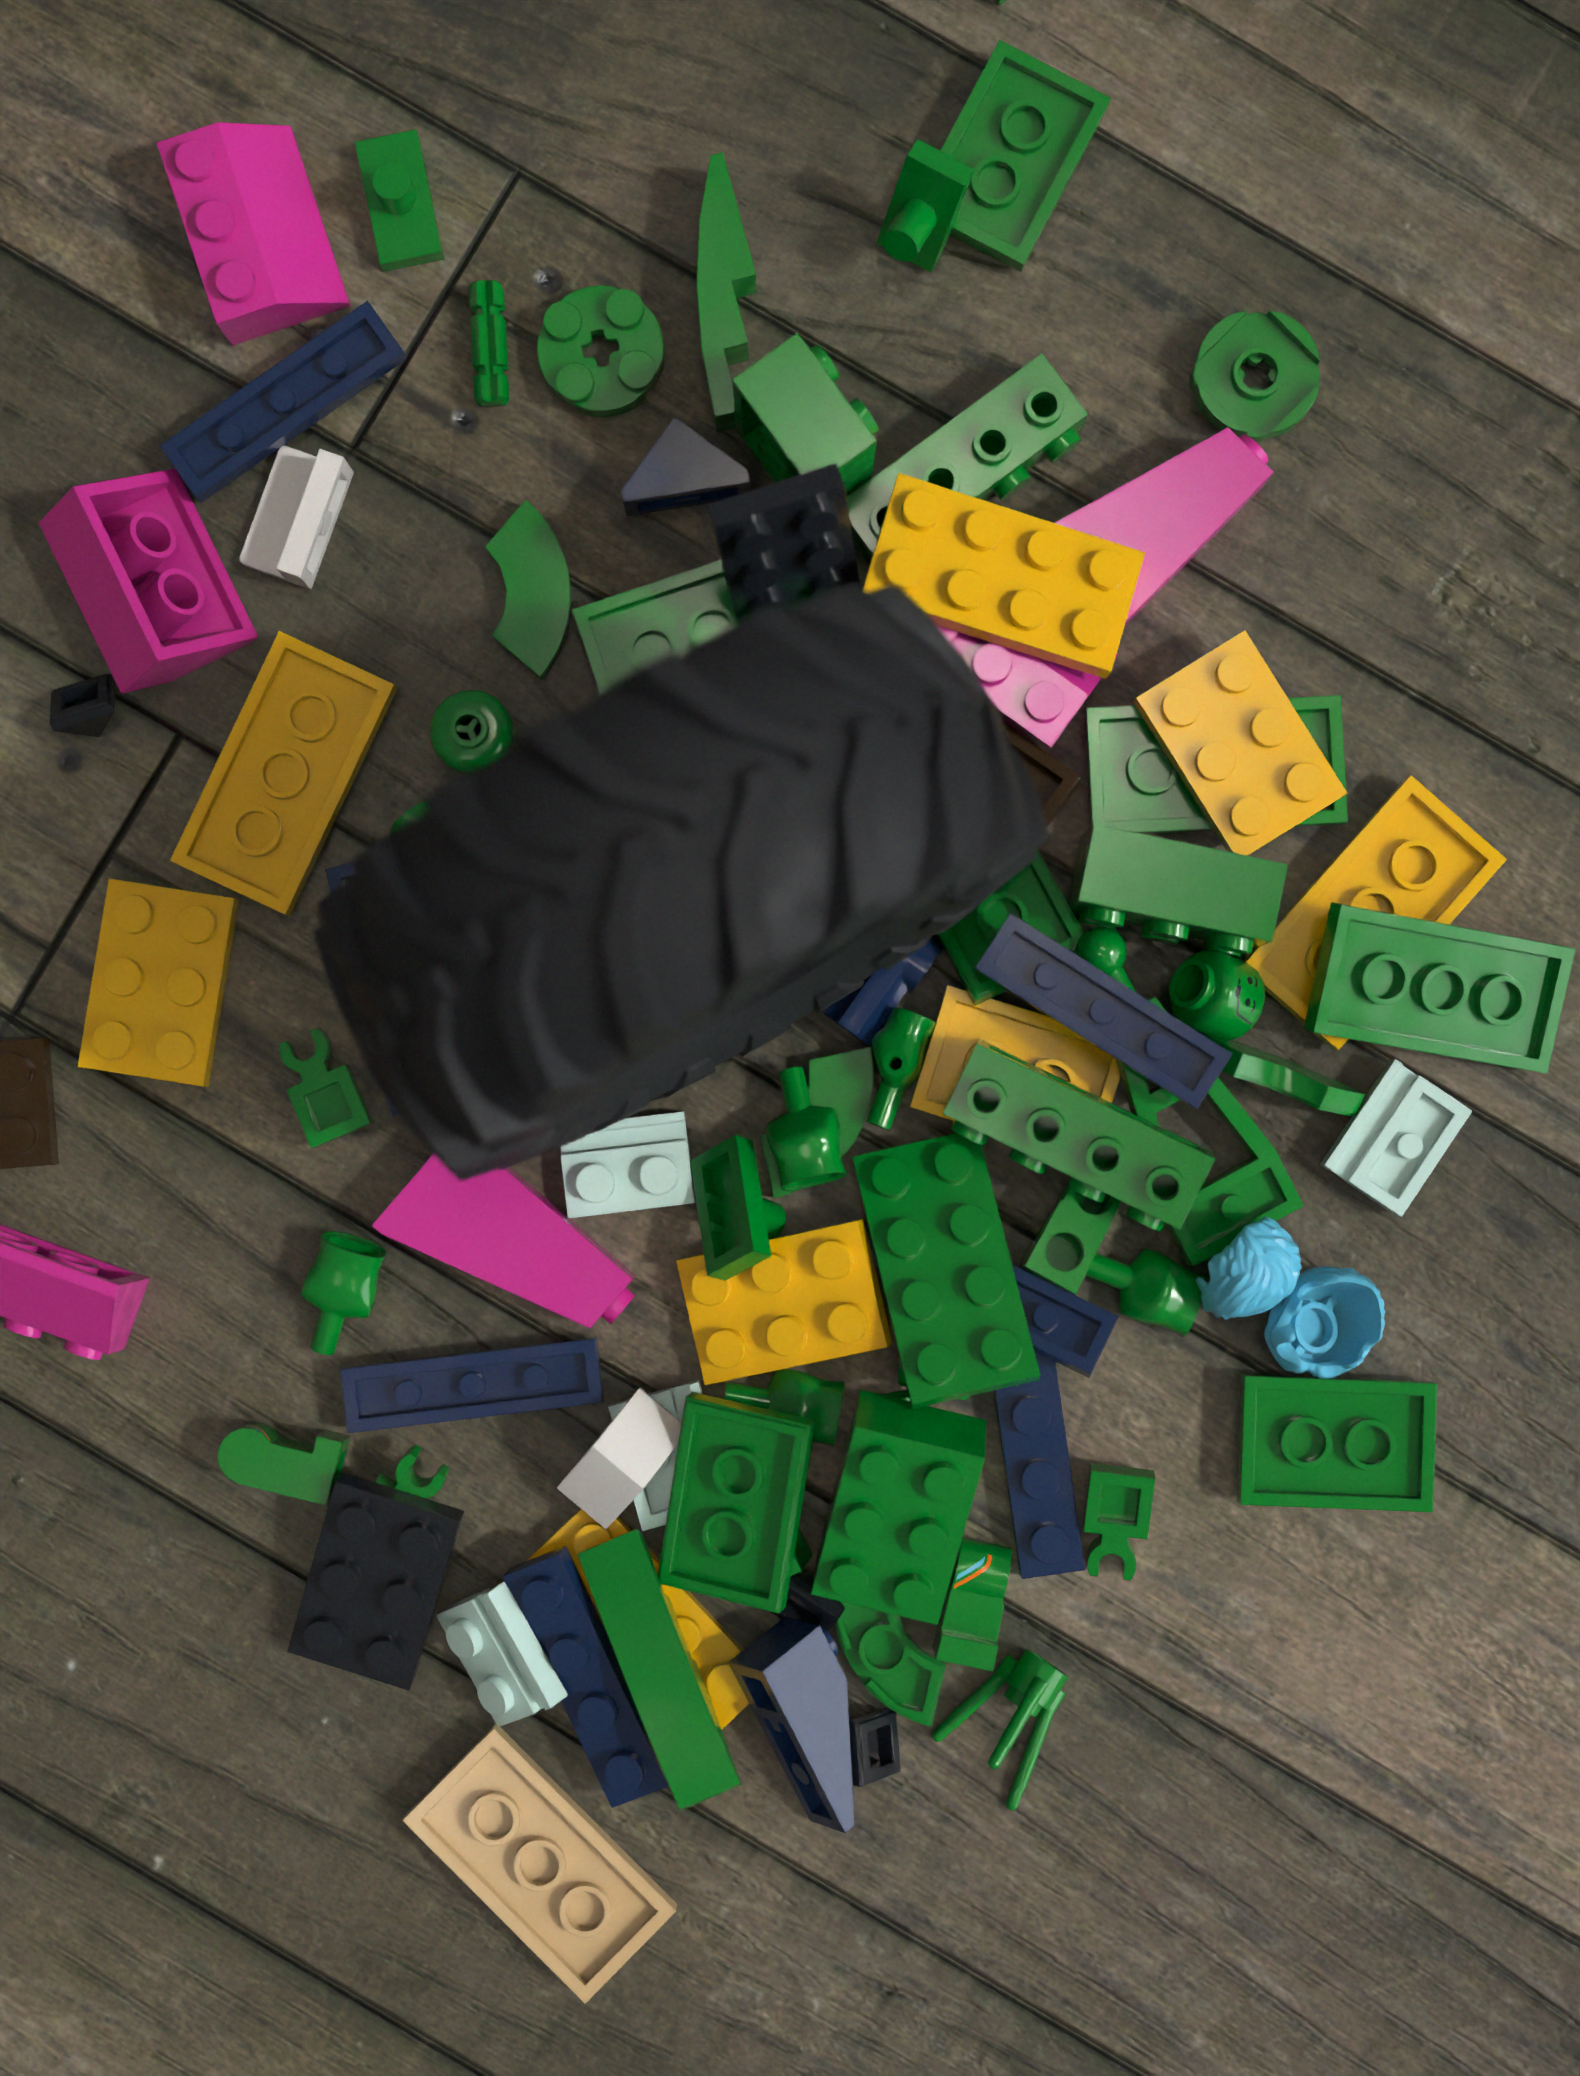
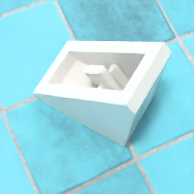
[557,1387,682,1529]

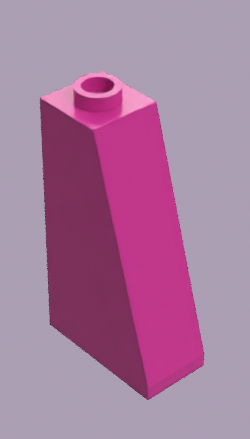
[1055,428,1274,627]
[372,1154,636,1328]

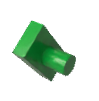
[355,129,445,272]
[876,139,975,272]
[690,1134,786,1281]

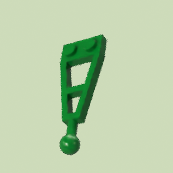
[1075,926,1304,1266]

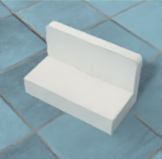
[240,446,354,590]

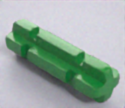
[468,280,510,407]

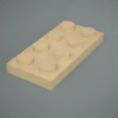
[402,1723,677,2004]

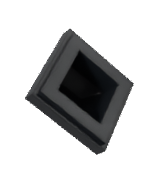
[50,674,115,737]
[770,1574,845,1631]
[849,1707,901,1787]

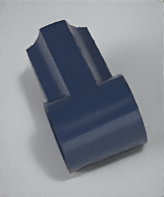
[824,938,944,1045]

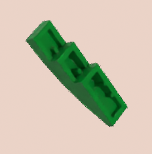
[696,152,757,433]
[578,1529,742,1810]

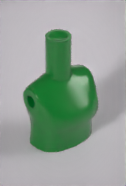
[866,1007,936,1131]
[766,1067,847,1191]
[301,1231,386,1355]
[1085,1248,1208,1337]
[724,1369,845,1447]

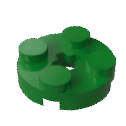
[537,286,665,417]
[1190,311,1320,443]

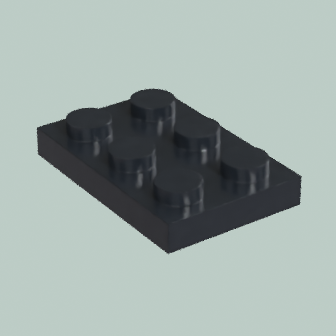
[707,463,861,623]
[287,1472,465,1691]

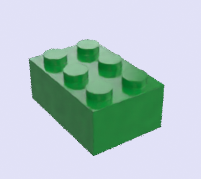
[732,333,879,497]
[1067,823,1288,958]
[811,1389,987,1625]

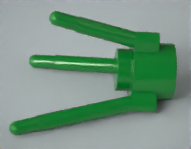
[932,1648,1069,1811]

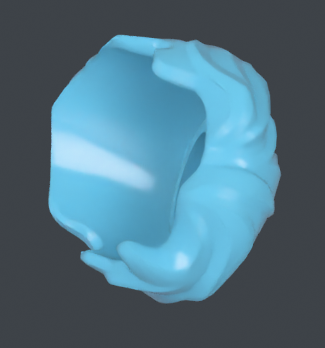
[1196,1216,1302,1320]
[1264,1266,1385,1379]

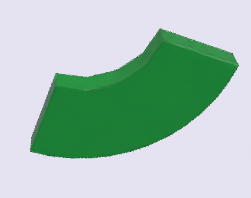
[485,500,571,680]
[1202,1034,1365,1116]
[760,1047,874,1198]
[835,1602,946,1727]

